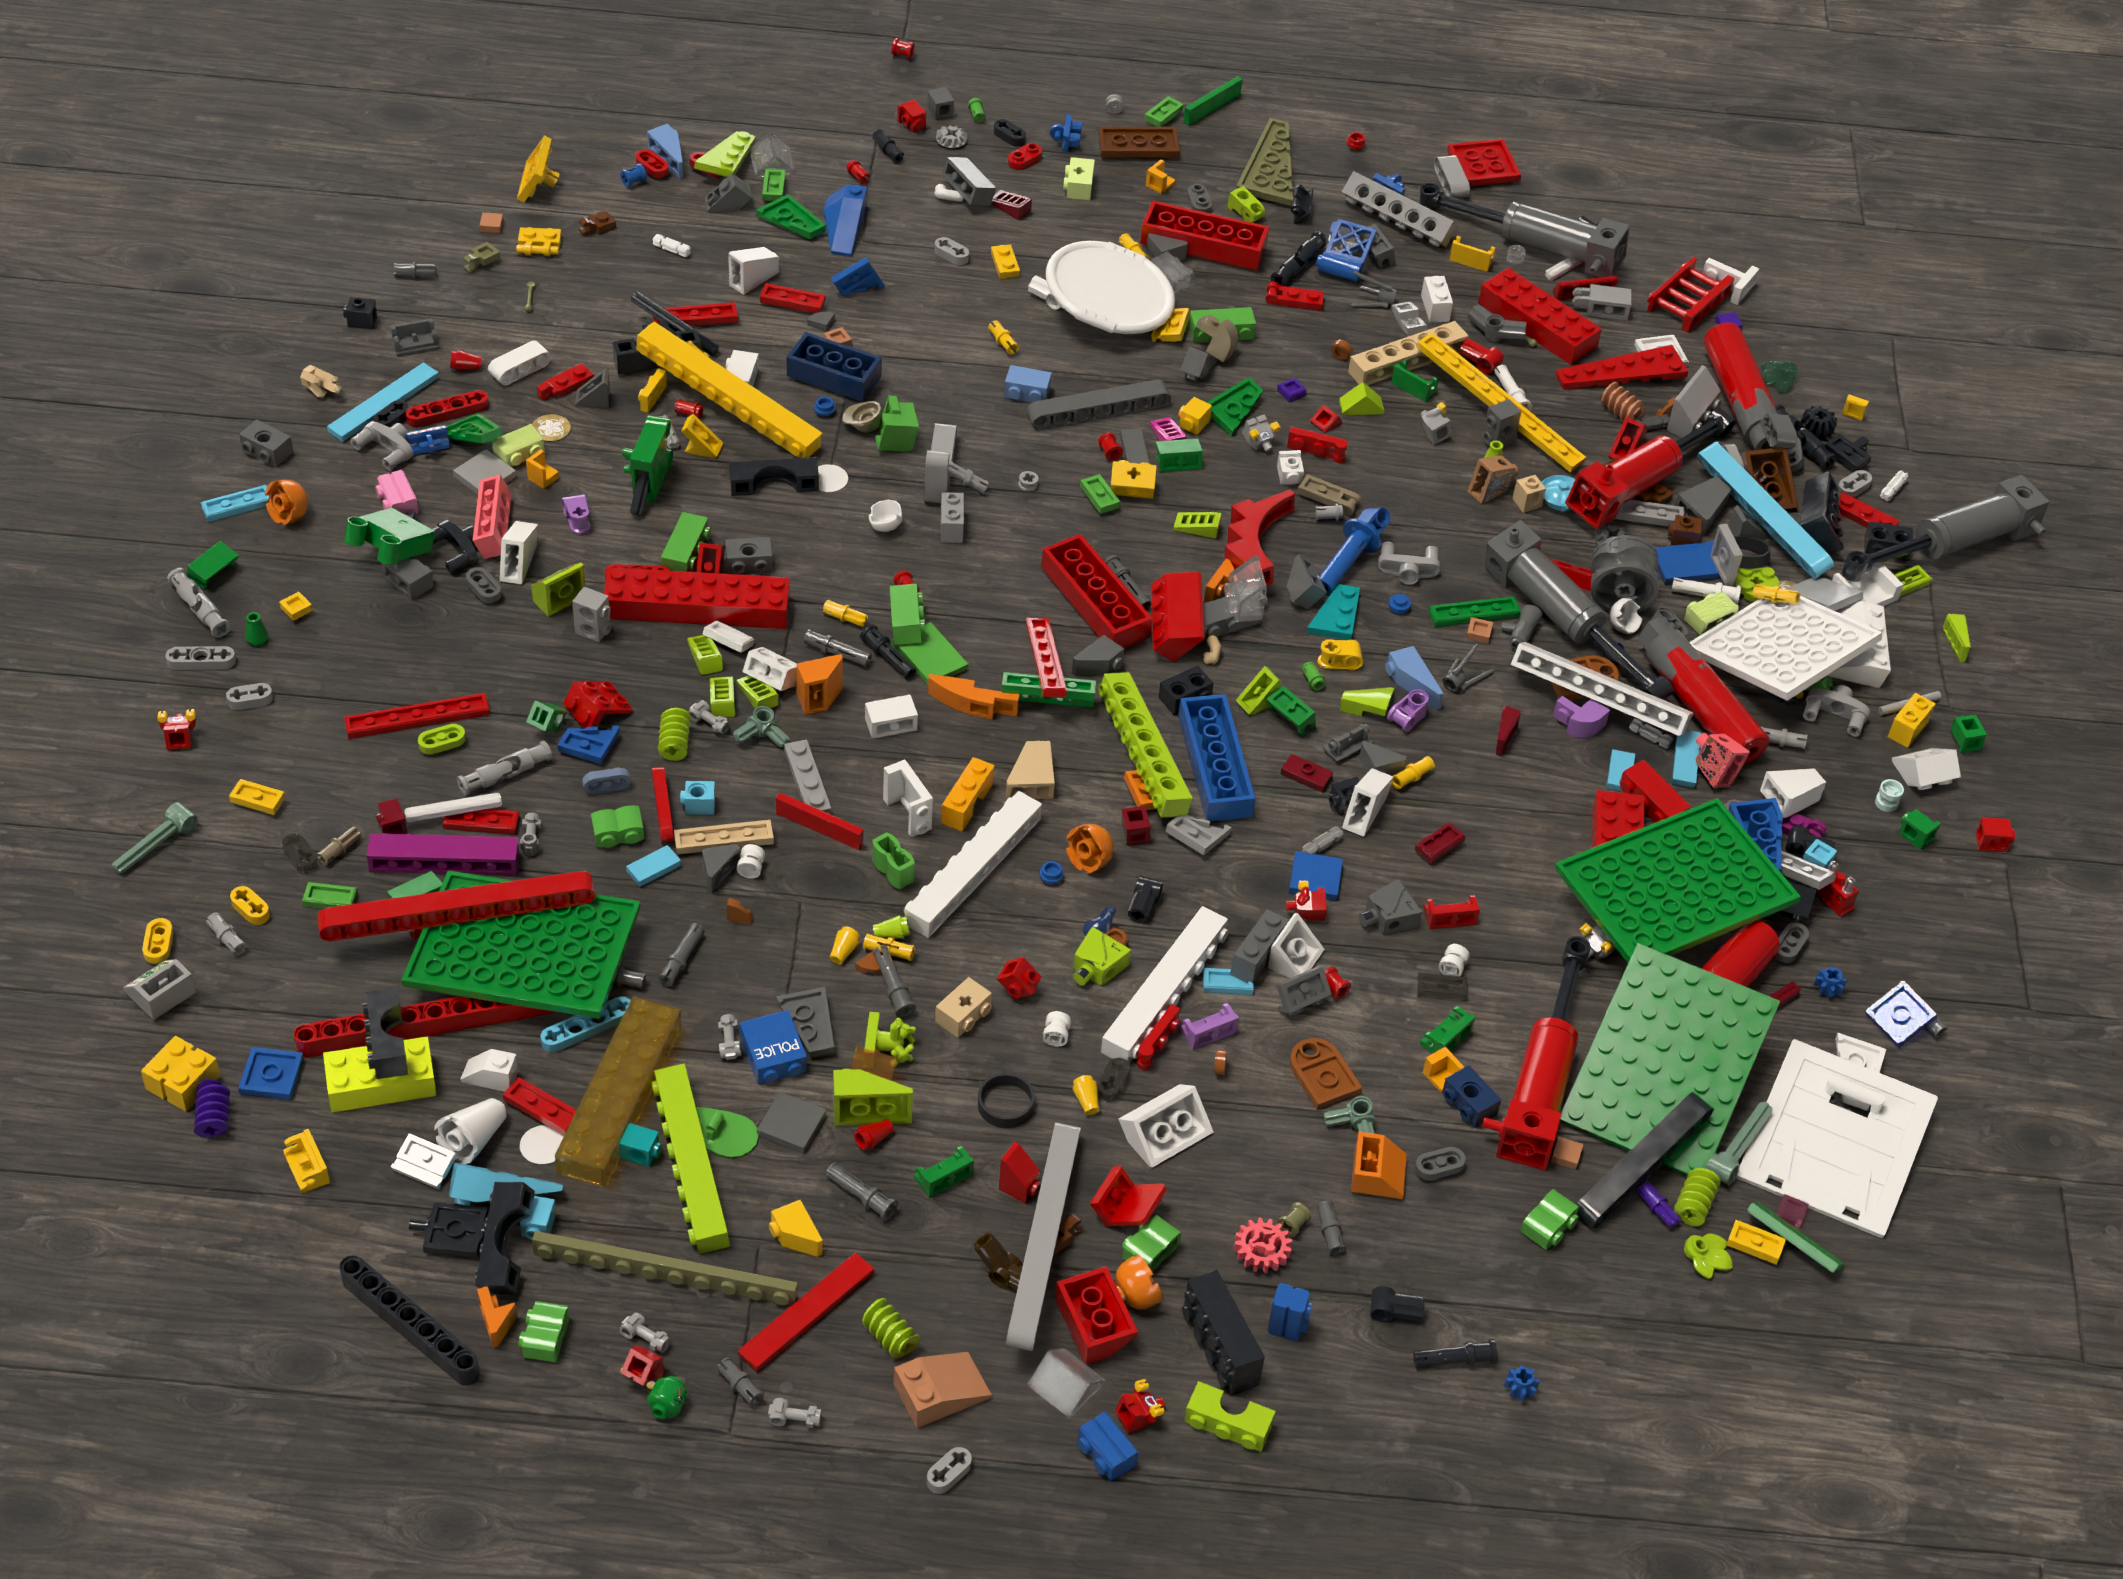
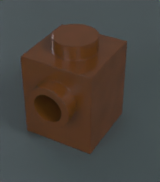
[1667,515,1702,546]

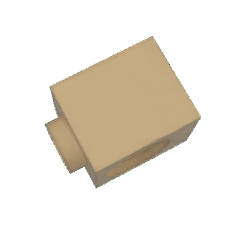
[1513,475,1546,513]

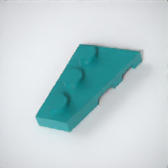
[1307,584,1360,640]

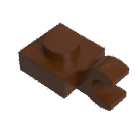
[579,210,616,235]
[1639,482,1674,504]
[1053,1214,1083,1256]

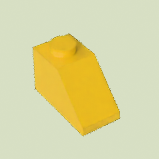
[769,1200,823,1257]

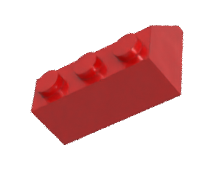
[1055,1266,1138,1365]

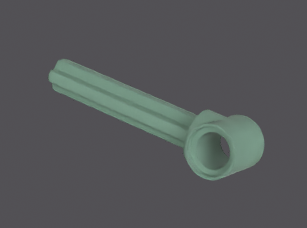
[112,802,198,874]
[1706,1102,1773,1185]

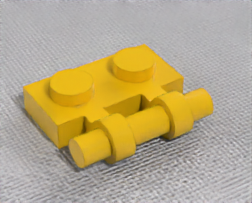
[516,227,562,256]

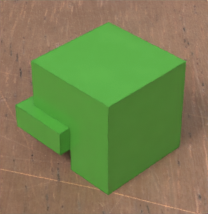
[875,395,919,452]

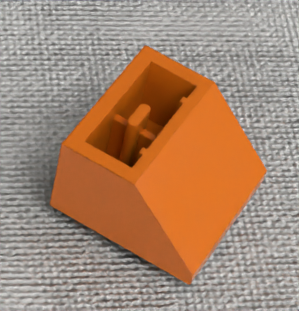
[797,654,843,715]
[1351,1132,1407,1199]

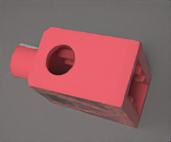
[1696,733,1750,788]

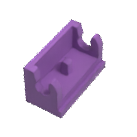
[1180,1003,1239,1050]

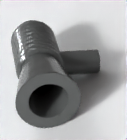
[1501,605,1543,651]

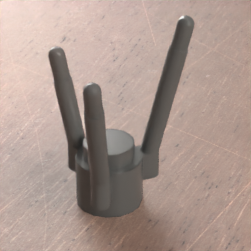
[1351,271,1397,308]
[1442,644,1494,692]

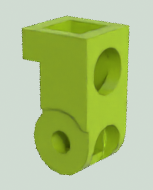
[1227,186,1265,223]

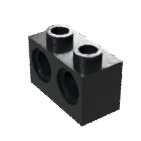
[1864,521,1913,561]
[1158,665,1214,715]

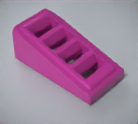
[1150,417,1187,441]

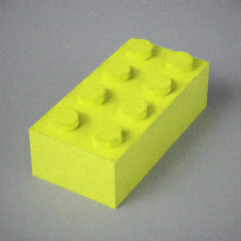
[323,1037,437,1113]

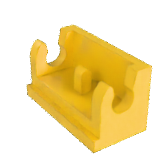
[1450,236,1495,272]
[283,1129,330,1193]

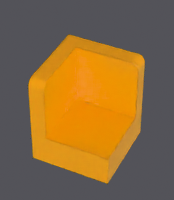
[1146,160,1175,194]
[526,449,559,489]
[1422,1047,1464,1092]

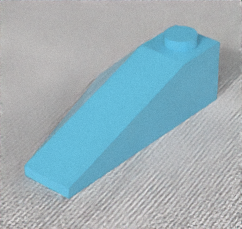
[449,1162,563,1206]

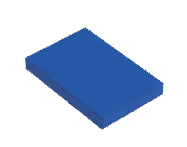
[1655,541,1721,584]

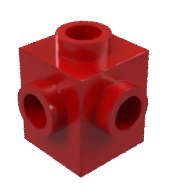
[997,957,1042,999]

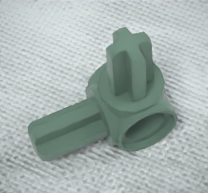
[733,706,790,747]
[1324,1096,1376,1134]

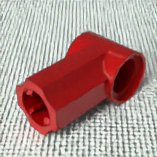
[1459,338,1504,374]

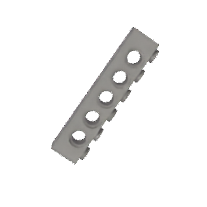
[1342,171,1458,247]

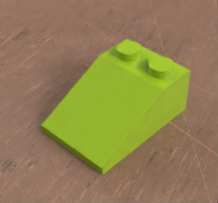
[833,1069,913,1126]

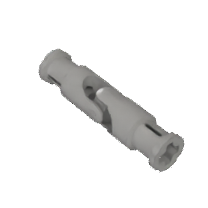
[167,568,231,638]
[457,740,553,796]

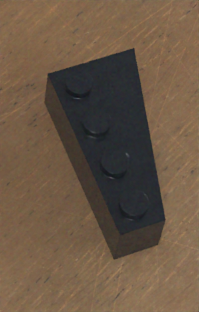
[1799,471,1844,555]

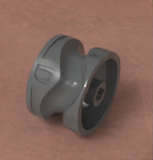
[1591,535,1659,613]

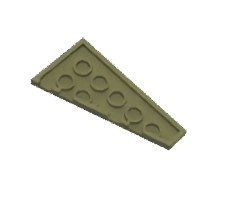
[1236,118,1293,206]

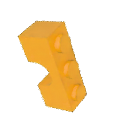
[941,757,994,832]

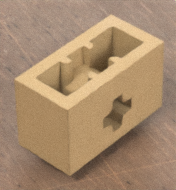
[935,977,992,1038]

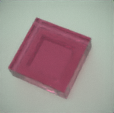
[1776,1194,1809,1228]

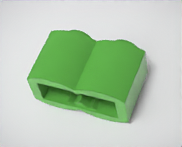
[591,805,645,848]
[872,832,915,889]
[1520,1189,1579,1250]
[1122,1215,1182,1272]
[518,1301,569,1362]

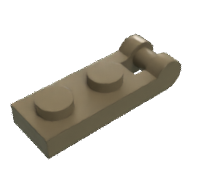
[1297,474,1362,516]

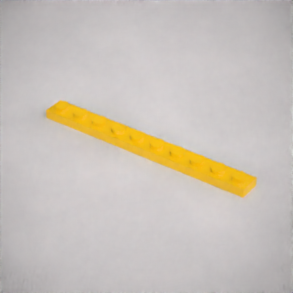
[1416,332,1586,473]

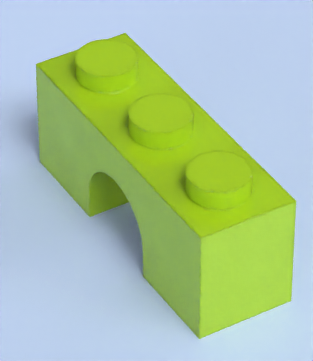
[1184,1381,1276,1452]

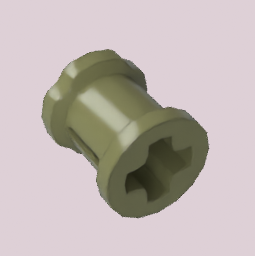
[1277,1202,1312,1237]

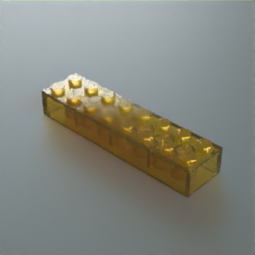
[555,996,682,1187]

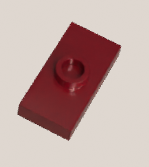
[1280,754,1333,792]
[1414,822,1466,864]

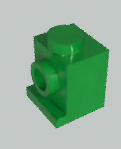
[526,700,567,732]
[1950,715,1987,753]
[1899,809,1941,850]

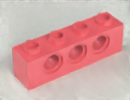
[473,475,512,559]

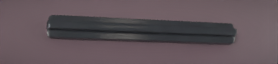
[631,291,719,356]

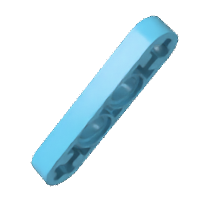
[541,997,633,1053]

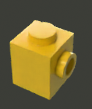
[1178,397,1212,435]

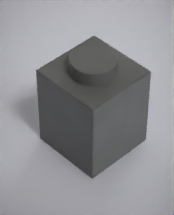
[927,87,954,120]

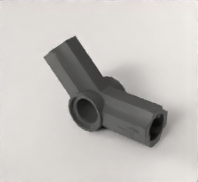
[1468,304,1527,342]

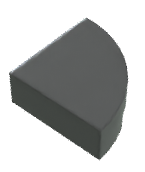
[807,312,835,331]

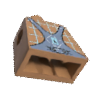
[1467,455,1518,504]

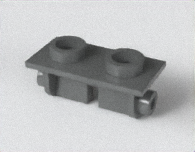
[1323,724,1373,762]

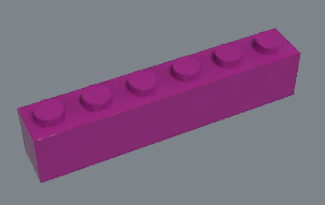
[367,833,520,876]

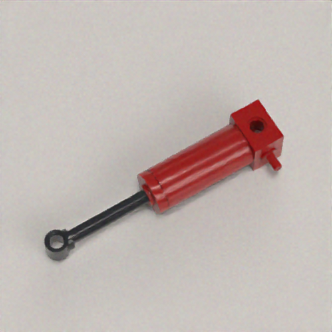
[1565,407,1736,530]
[1482,936,1591,1171]

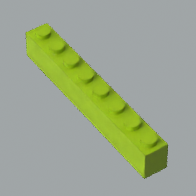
[651,1063,730,1254]

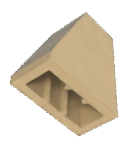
[1006,741,1055,800]

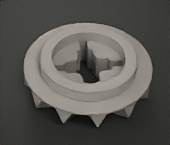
[936,125,967,148]

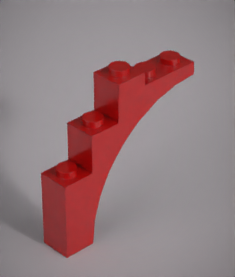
[1224,490,1295,590]

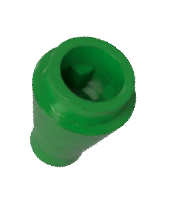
[245,612,269,646]

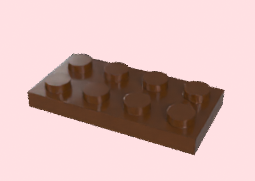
[1098,126,1180,158]

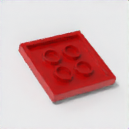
[1447,139,1521,187]

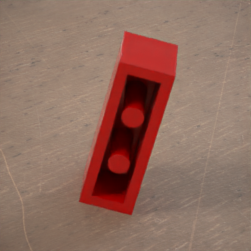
[1619,760,1691,823]

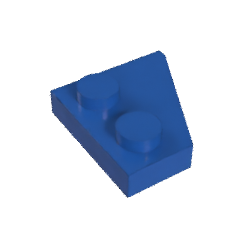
[557,726,620,764]

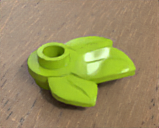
[1684,1234,1733,1279]

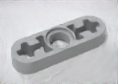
[165,646,236,670]

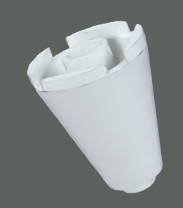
[434,1098,506,1164]

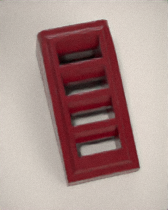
[991,190,1032,220]
[1496,706,1521,756]

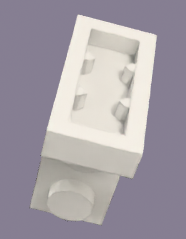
[1703,258,1759,305]

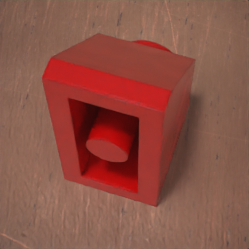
[1608,417,1649,459]
[696,543,725,574]
[999,1142,1041,1204]

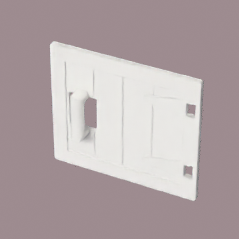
[1736,1039,1938,1238]

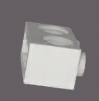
[742,647,797,691]

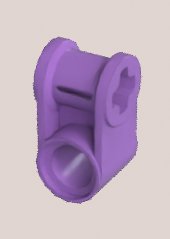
[562,494,590,535]
[1387,689,1429,732]

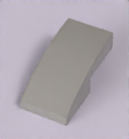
[1391,301,1427,336]

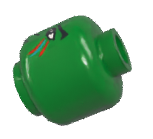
[647,1376,688,1419]

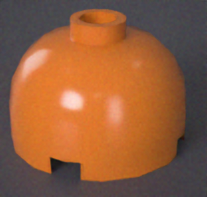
[265,480,308,525]
[1066,824,1114,873]
[1115,1255,1163,1310]

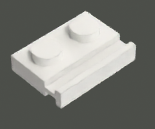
[391,1134,457,1189]

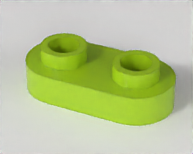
[418,724,466,754]

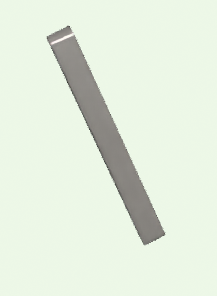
[1006,1122,1081,1351]

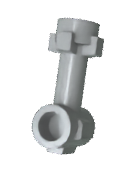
[688,700,730,734]
[520,813,541,857]
[718,1014,742,1060]
[620,1312,671,1353]
[768,1398,822,1428]

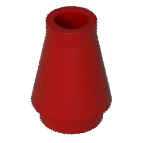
[450,349,482,371]
[854,1119,894,1150]

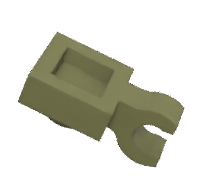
[463,242,501,272]

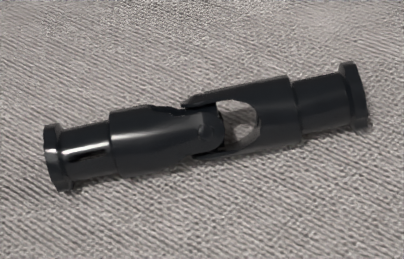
[1270,231,1327,286]
[1776,404,1837,470]

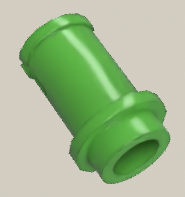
[968,98,986,123]
[1301,662,1325,691]

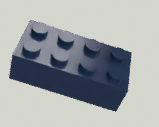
[786,332,882,402]

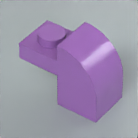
[1553,696,1610,738]

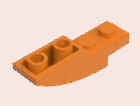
[928,674,1019,720]

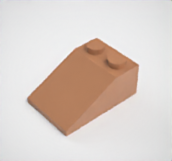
[894,1352,992,1428]

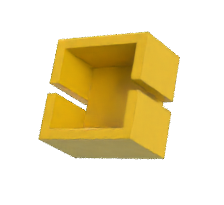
[141,1036,220,1112]

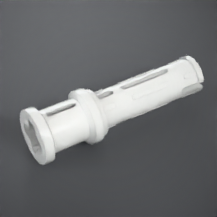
[1495,365,1532,411]
[1671,577,1741,605]

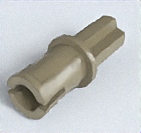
[316,827,361,866]

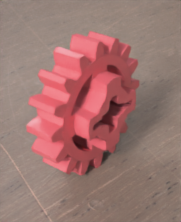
[1234,1218,1292,1273]

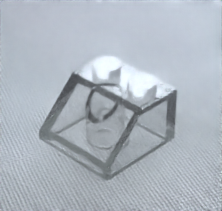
[1224,556,1267,622]

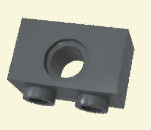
[1482,399,1522,448]
[239,419,293,467]
[725,537,772,574]

